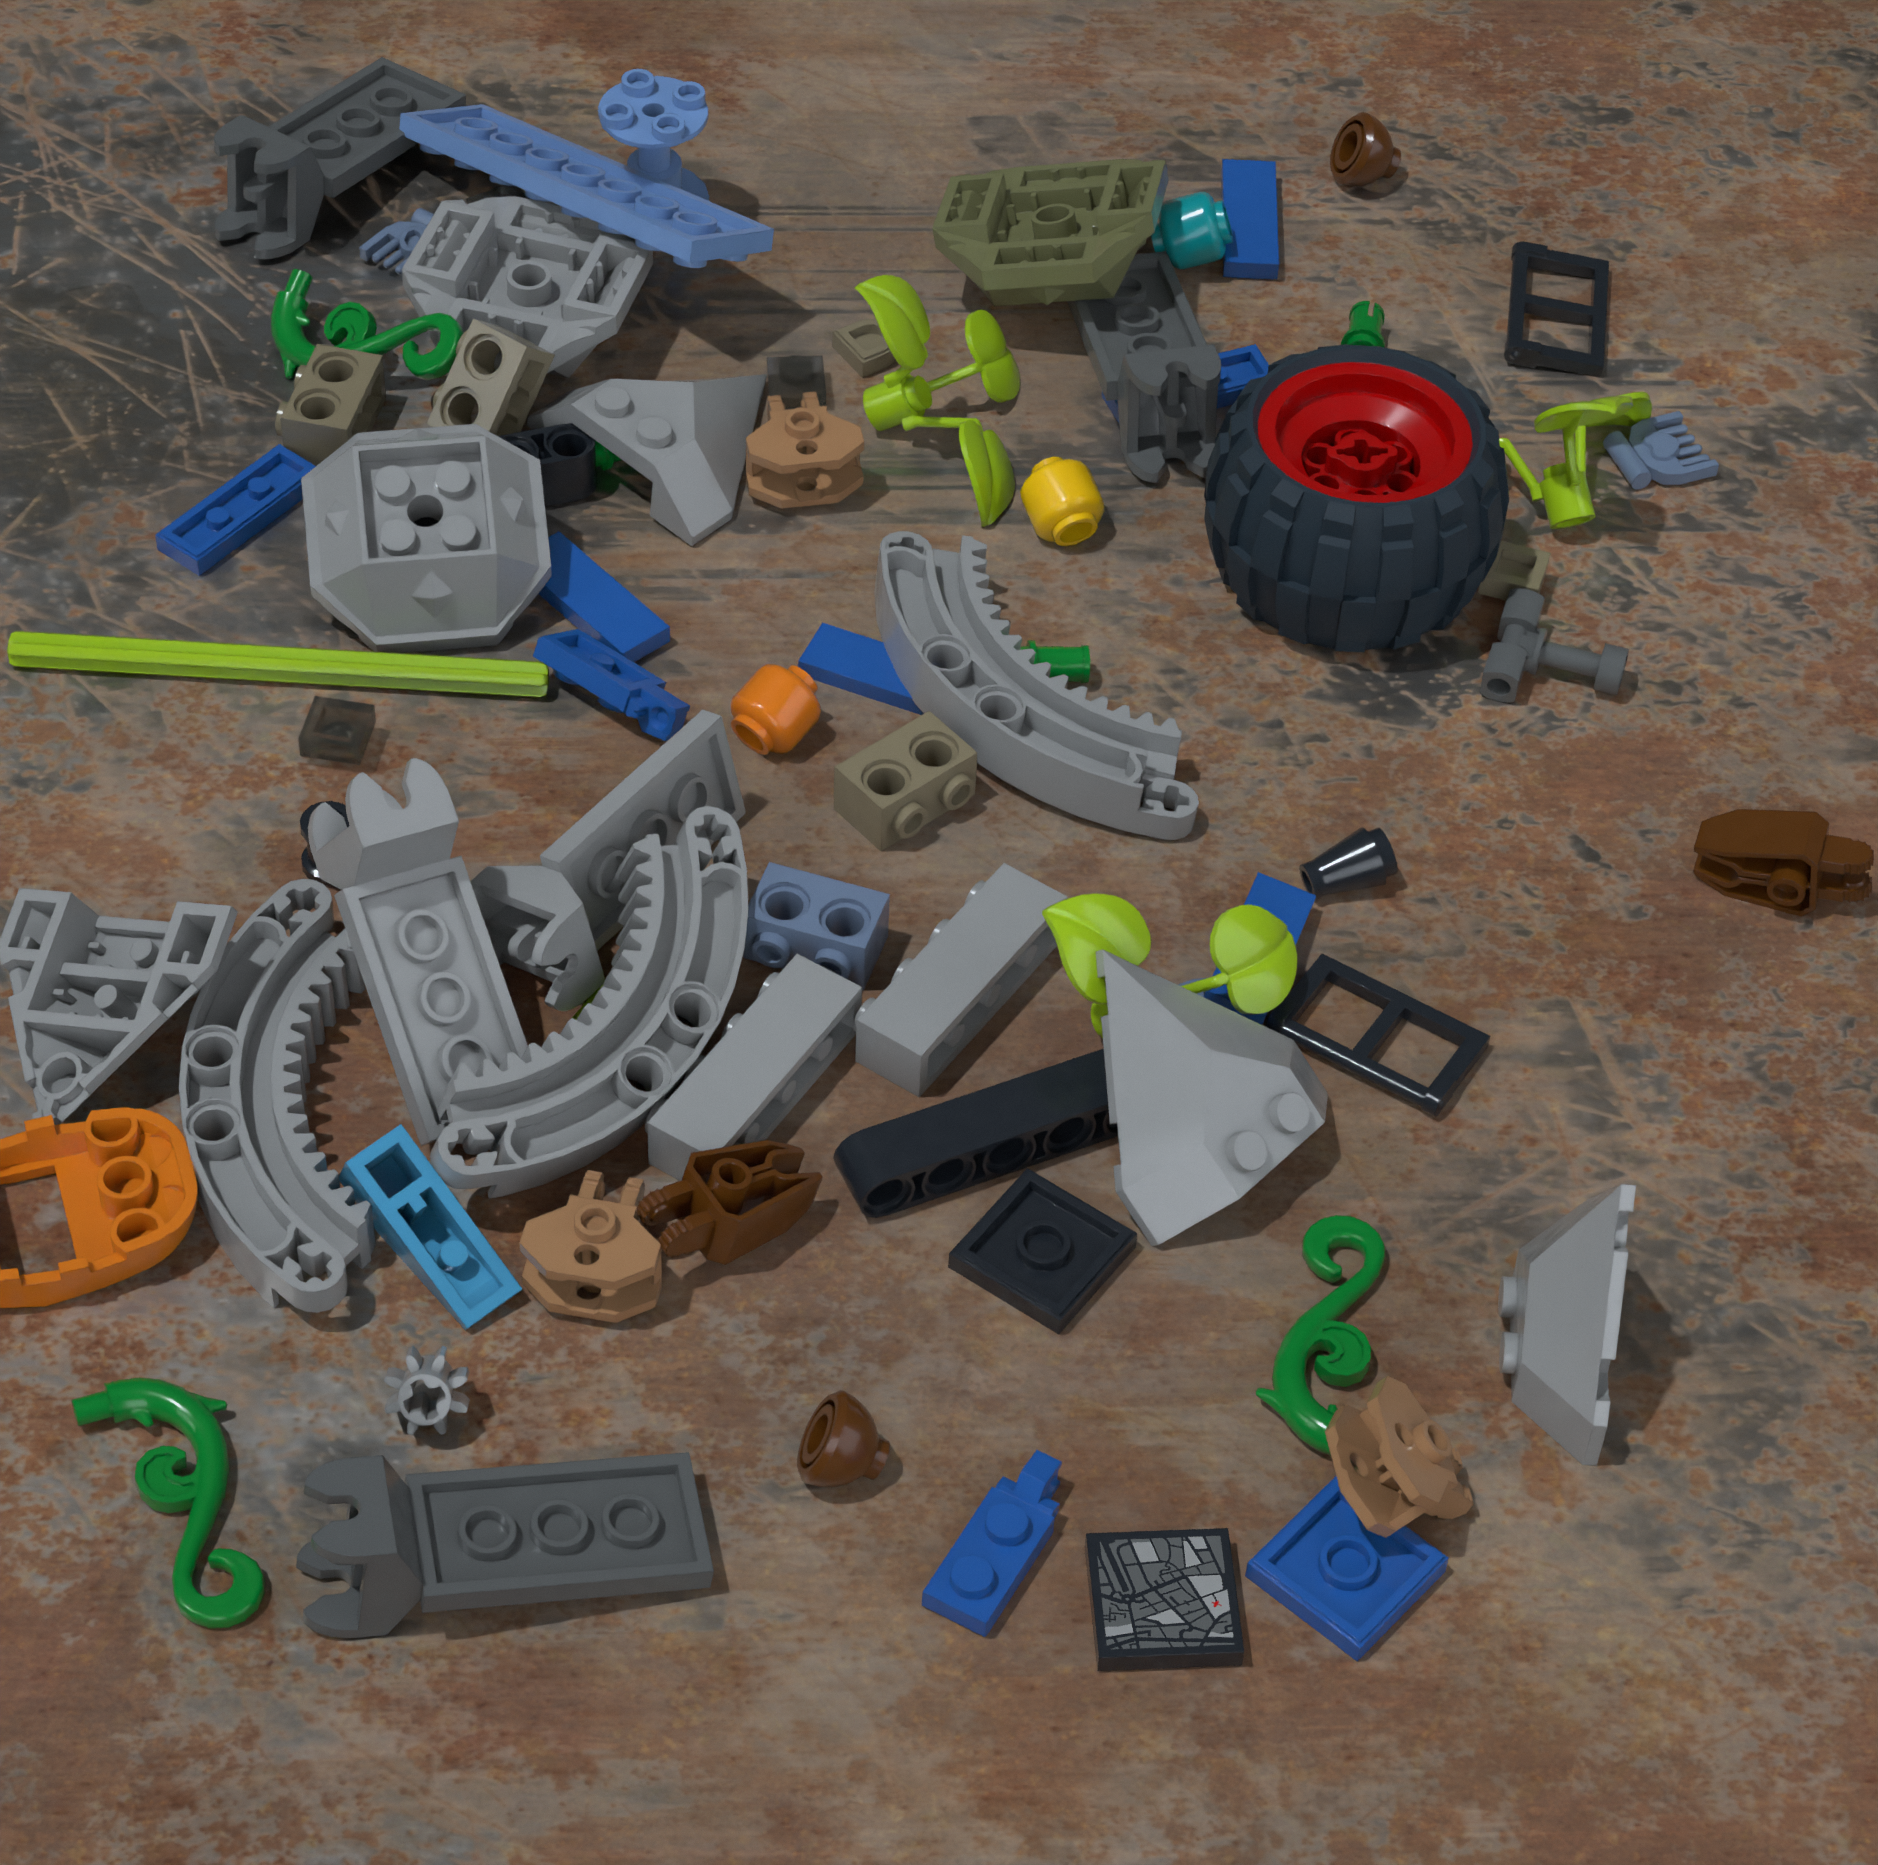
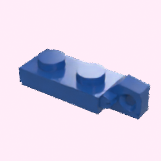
[533,629,690,741]
[922,1450,1062,1637]

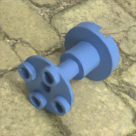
[598,69,709,201]

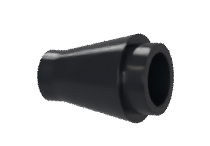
[1299,827,1398,899]

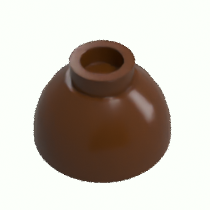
[1330,112,1401,186]
[797,1390,890,1488]

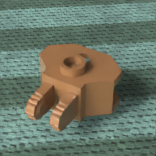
[746,392,864,509]
[519,1170,662,1323]
[1325,1376,1474,1538]

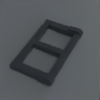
[1504,241,1609,377]
[1265,953,1491,1117]

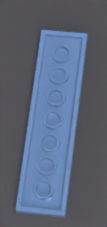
[399,104,774,268]

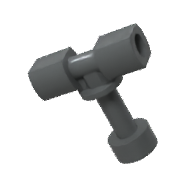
[1480,588,1629,702]

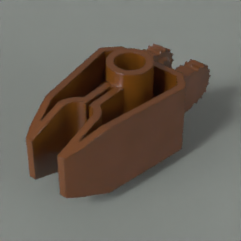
[1693,809,1874,917]
[637,1140,823,1265]

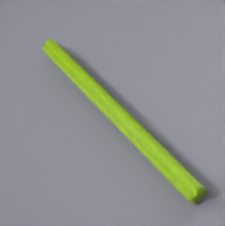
[7,631,550,698]

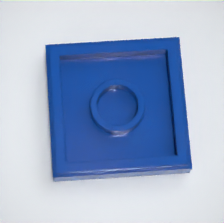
[1245,1476,1449,1662]

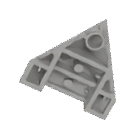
[527,374,767,546]
[0,888,238,1125]
[1096,949,1328,1246]
[1498,1184,1636,1466]

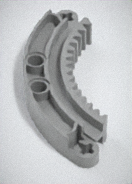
[874,531,1199,840]
[430,806,749,1199]
[179,879,376,1313]

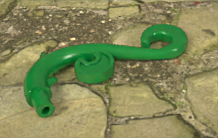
[271,269,464,381]
[1256,1215,1385,1461]
[71,1377,265,1629]

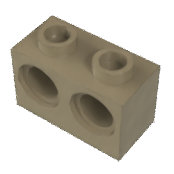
[426,319,555,436]
[275,344,386,466]
[834,711,977,851]

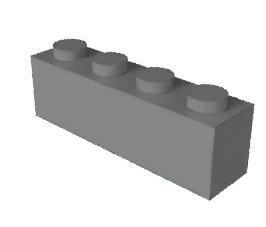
[853,863,1067,1097]
[645,954,862,1181]

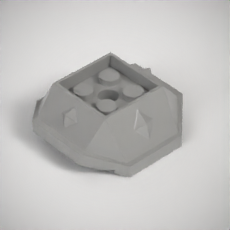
[402,196,653,378]
[301,424,551,653]

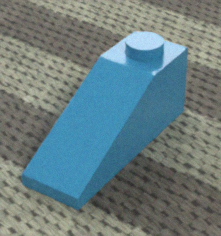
[339,1124,522,1331]

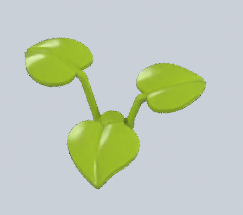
[855,275,1020,527]
[1499,392,1652,529]
[1042,893,1297,1038]

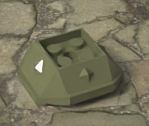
[932,159,1169,306]

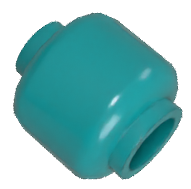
[1151,192,1233,270]

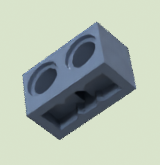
[743,862,890,991]

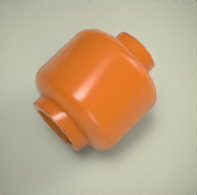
[731,664,821,755]

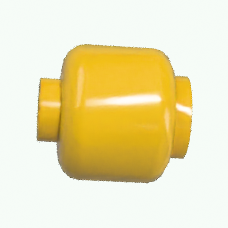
[1020,457,1105,546]

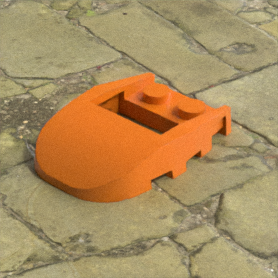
[0,1107,198,1308]

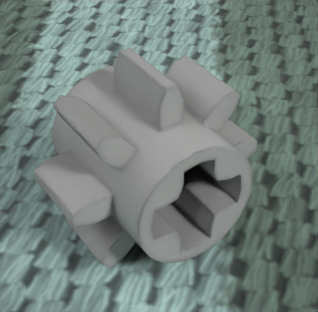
[384,1346,470,1435]

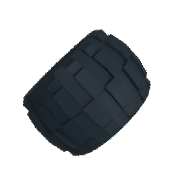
[1204,344,1509,652]

